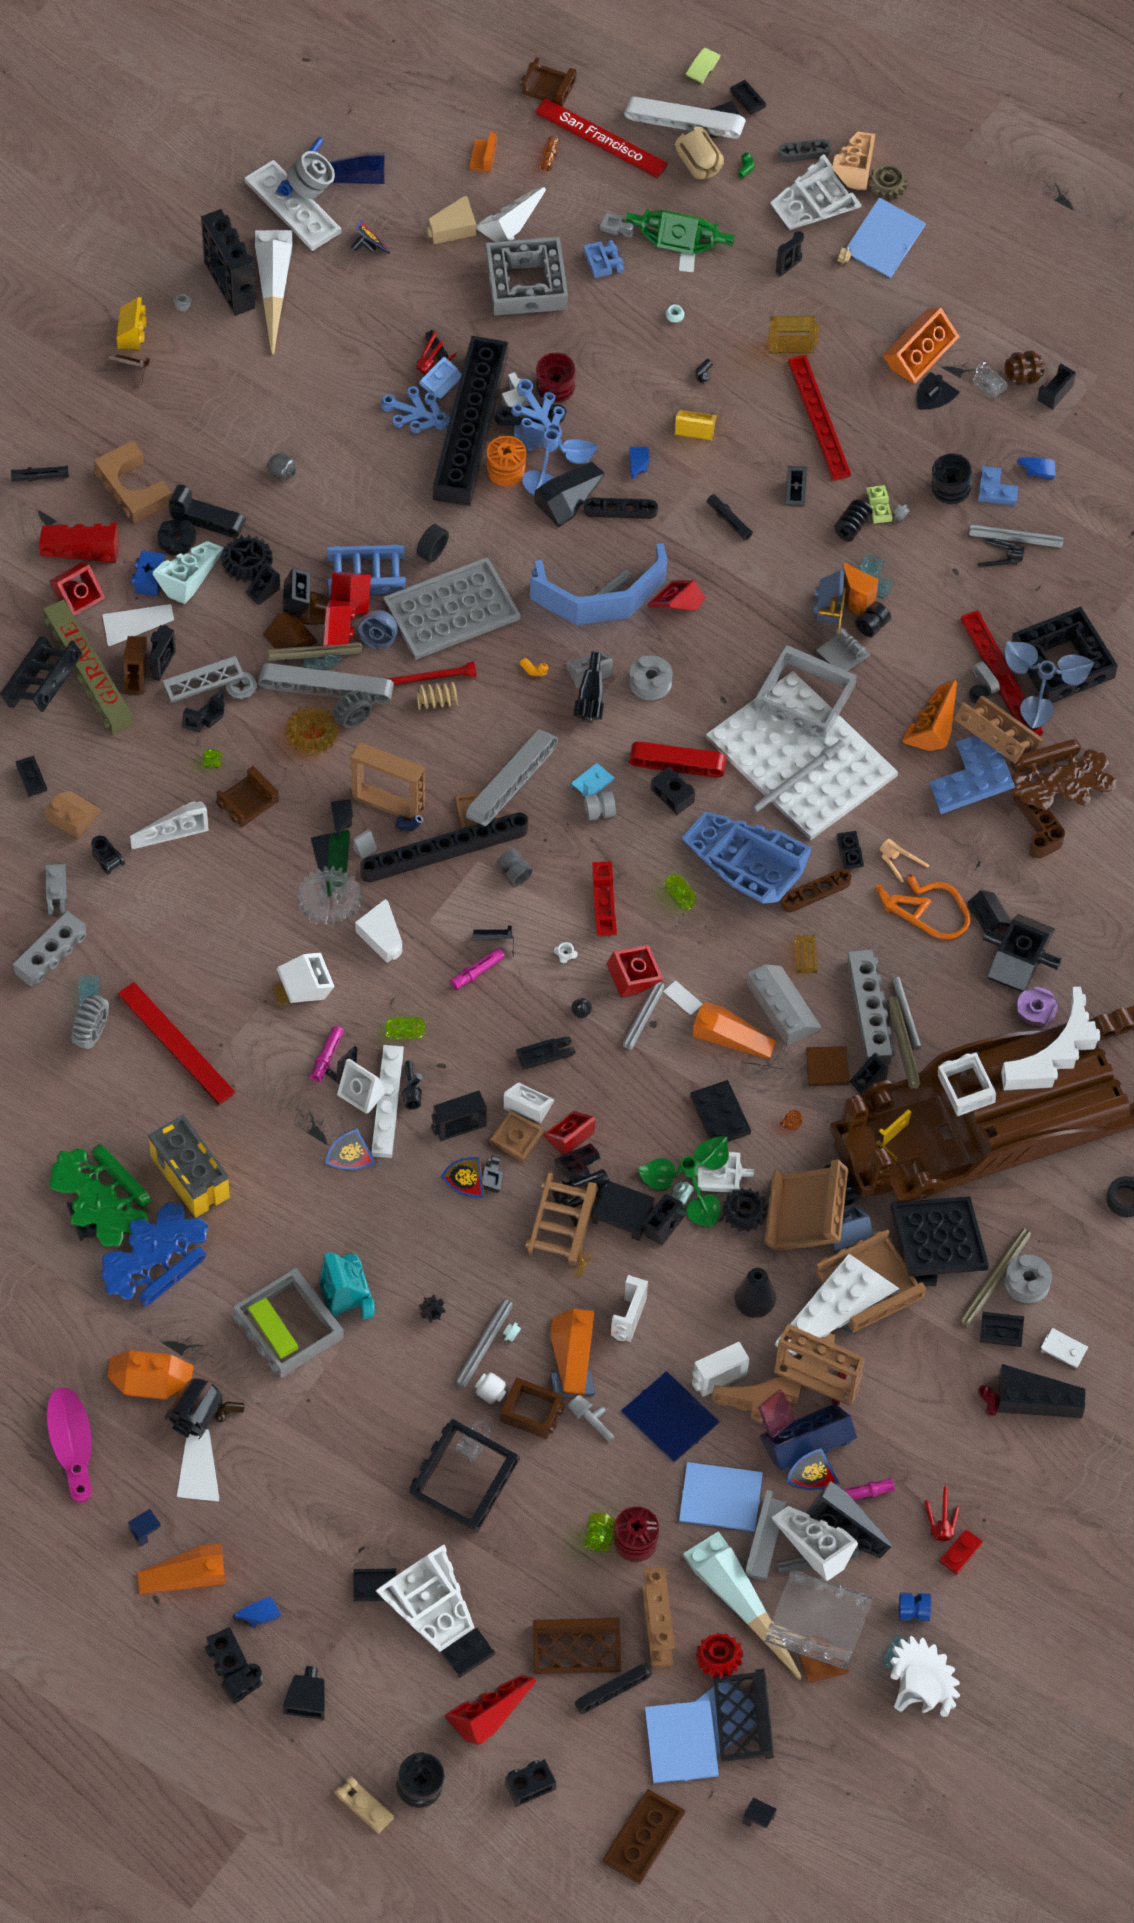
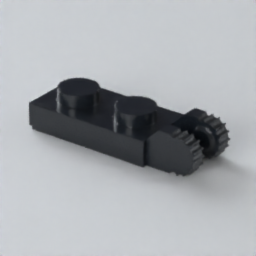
[516,1036,576,1070]

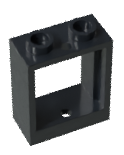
[431,1090,487,1141]

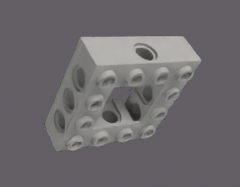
[486,237,568,316]

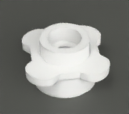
[554,942,578,963]

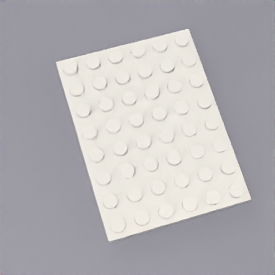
[706,671,898,841]

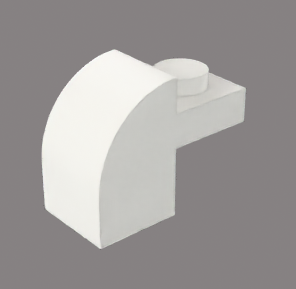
[501,372,530,417]

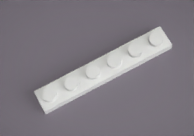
[371,1045,404,1158]

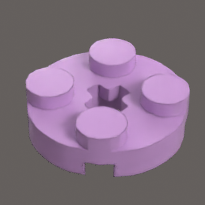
[1017,987,1058,1027]

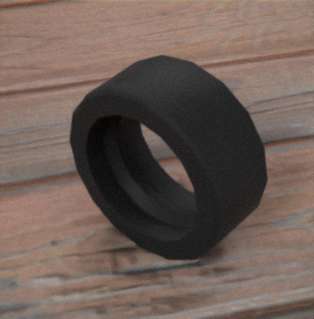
[416,524,449,563]
[1106,1176,1134,1217]

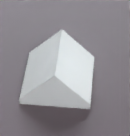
[337,1059,387,1114]
[504,1083,554,1126]

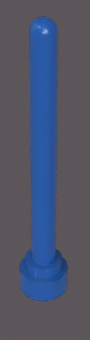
[277,137,324,197]

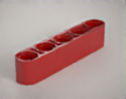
[629,741,727,778]

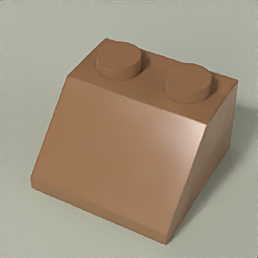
[45,791,102,840]

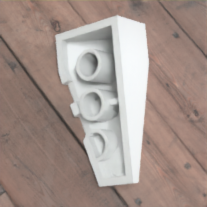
[130,801,209,849]
[772,1506,857,1581]

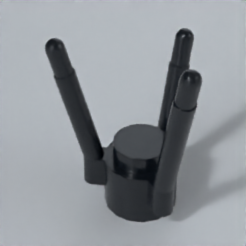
[978,538,1025,567]
[566,1169,610,1207]

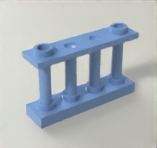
[327,544,406,596]

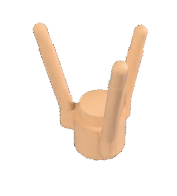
[880,839,929,883]

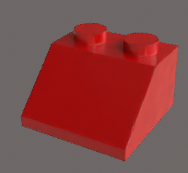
[49,563,105,616]
[323,600,356,646]
[606,945,664,997]

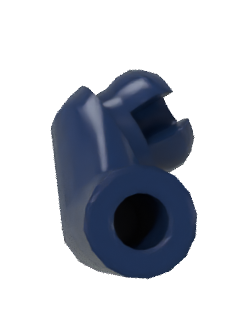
[396,815,423,831]

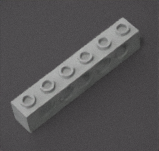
[847,949,895,1064]

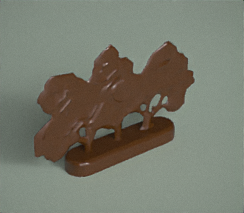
[1009,739,1117,810]

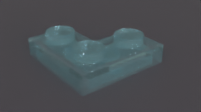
[858,553,894,600]

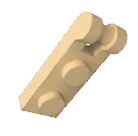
[334,1776,394,1834]

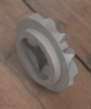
[226,672,257,700]

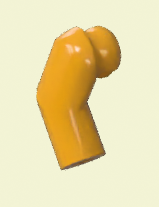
[520,658,549,677]

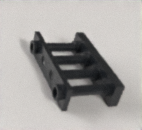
[0,636,83,712]

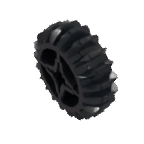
[221,534,273,583]

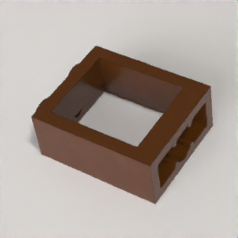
[500,1377,565,1439]

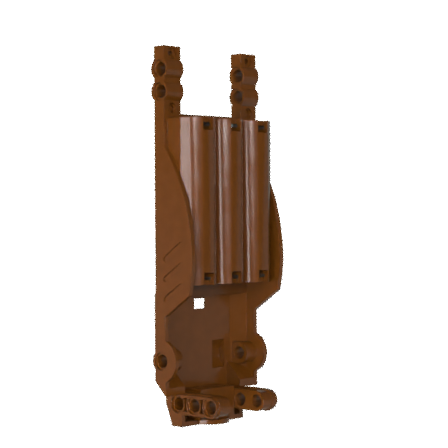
[829,1006,1134,1201]

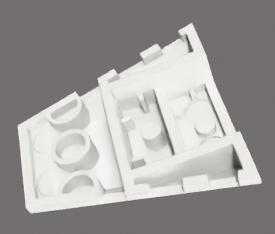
[771,154,862,230]
[375,1545,474,1652]

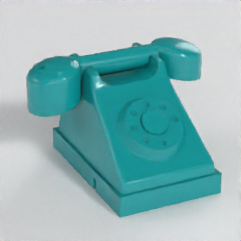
[319,1252,375,1320]

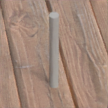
[892,977,921,1050]

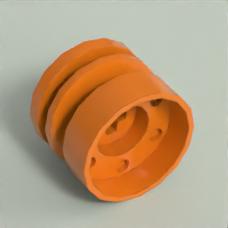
[486,436,526,487]

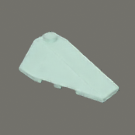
[153,541,223,604]

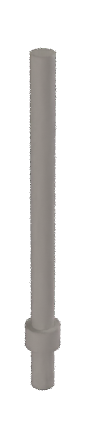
[752,740,845,813]

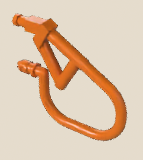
[875,873,971,940]

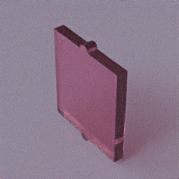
[758,1389,795,1438]

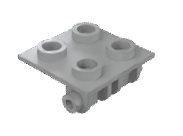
[816,628,871,671]

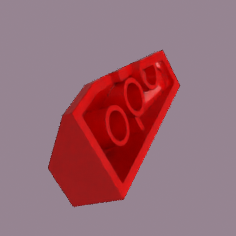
[445,1675,536,1745]

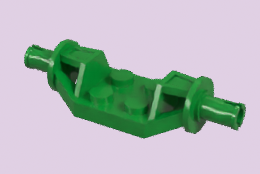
[625,209,735,254]

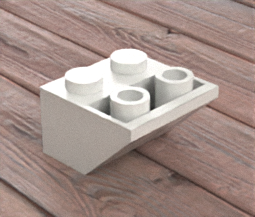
[277,953,335,1003]

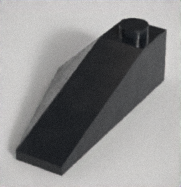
[534,462,605,527]

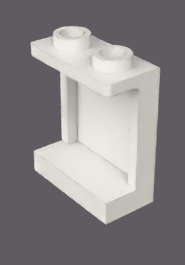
[611,1275,648,1342]

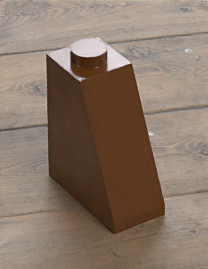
[123,636,147,694]

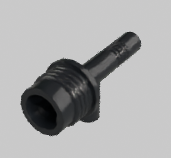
[402,1060,423,1110]
[551,1181,584,1227]

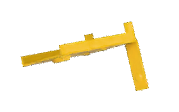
[876,1109,911,1161]

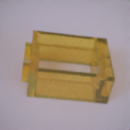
[768,315,819,354]

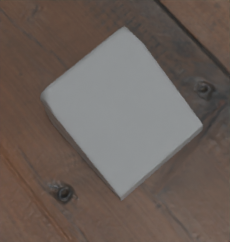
[353,829,377,859]

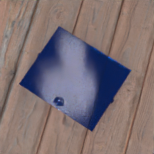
[621,1371,720,1463]

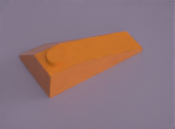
[693,1002,776,1059]

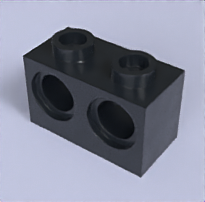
[205,1627,249,1679]
[505,1759,556,1807]

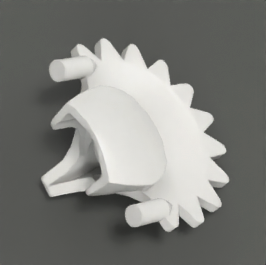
[890,1636,960,1717]

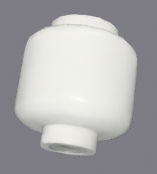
[474,1372,507,1404]

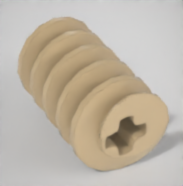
[417,682,457,710]

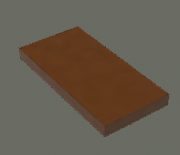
[602,1789,686,1885]

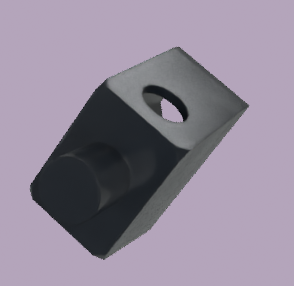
[283,1666,325,1720]

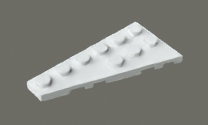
[775,1254,899,1357]

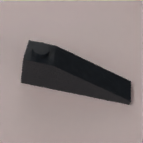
[806,1481,893,1559]

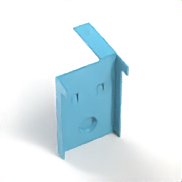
[570,763,615,796]

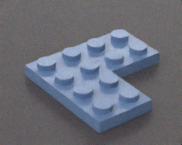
[929,735,1015,814]

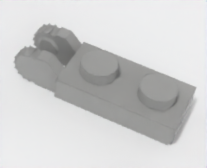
[46,864,67,915]

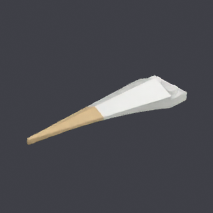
[255,230,292,355]

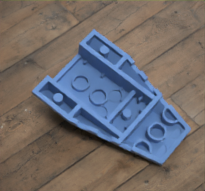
[681,811,811,904]

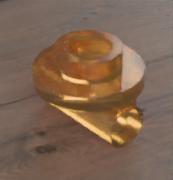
[780,1110,803,1131]

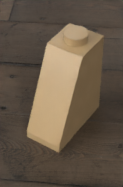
[426,196,476,244]

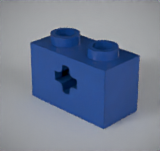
[131,551,165,596]

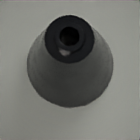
[734,1268,776,1317]

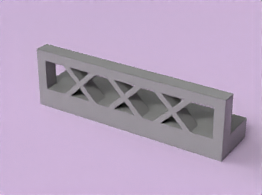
[162,656,244,703]
[745,1490,786,1582]

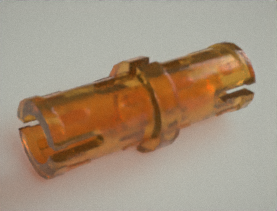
[540,136,560,171]

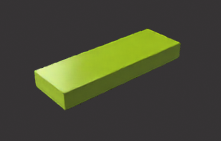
[248,1298,299,1359]

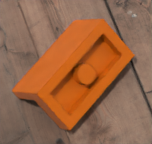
[469,132,497,173]

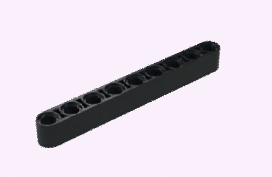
[360,812,528,882]

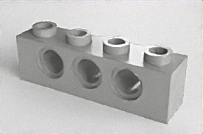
[13,911,87,987]

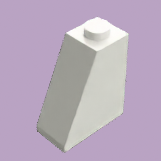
[355,899,402,963]

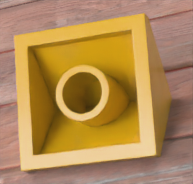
[675,410,717,440]

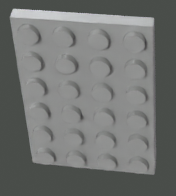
[383,557,521,660]

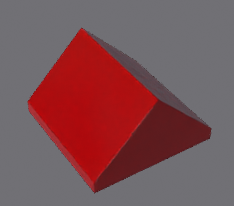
[330,571,371,614]
[543,1111,595,1155]

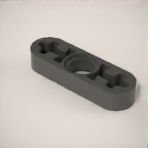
[778,139,831,162]

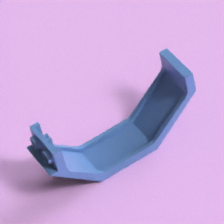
[530,543,667,625]

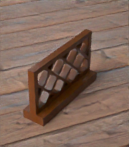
[533,1617,621,1674]

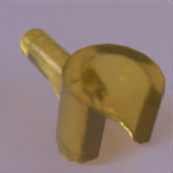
[576,1249,593,1278]

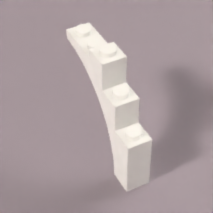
[1001,986,1100,1090]

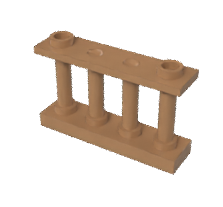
[954,696,1044,763]
[525,1172,597,1267]
[642,1567,675,1669]

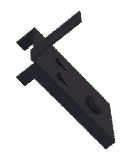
[473,925,514,957]
[325,1046,358,1085]

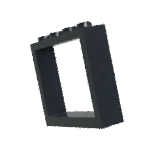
[409,1419,520,1532]

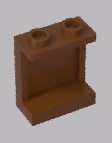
[520,57,576,107]
[216,766,279,827]

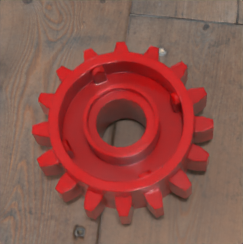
[696,1632,743,1679]

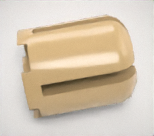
[675,127,724,180]

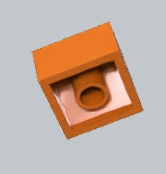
[843,563,879,615]

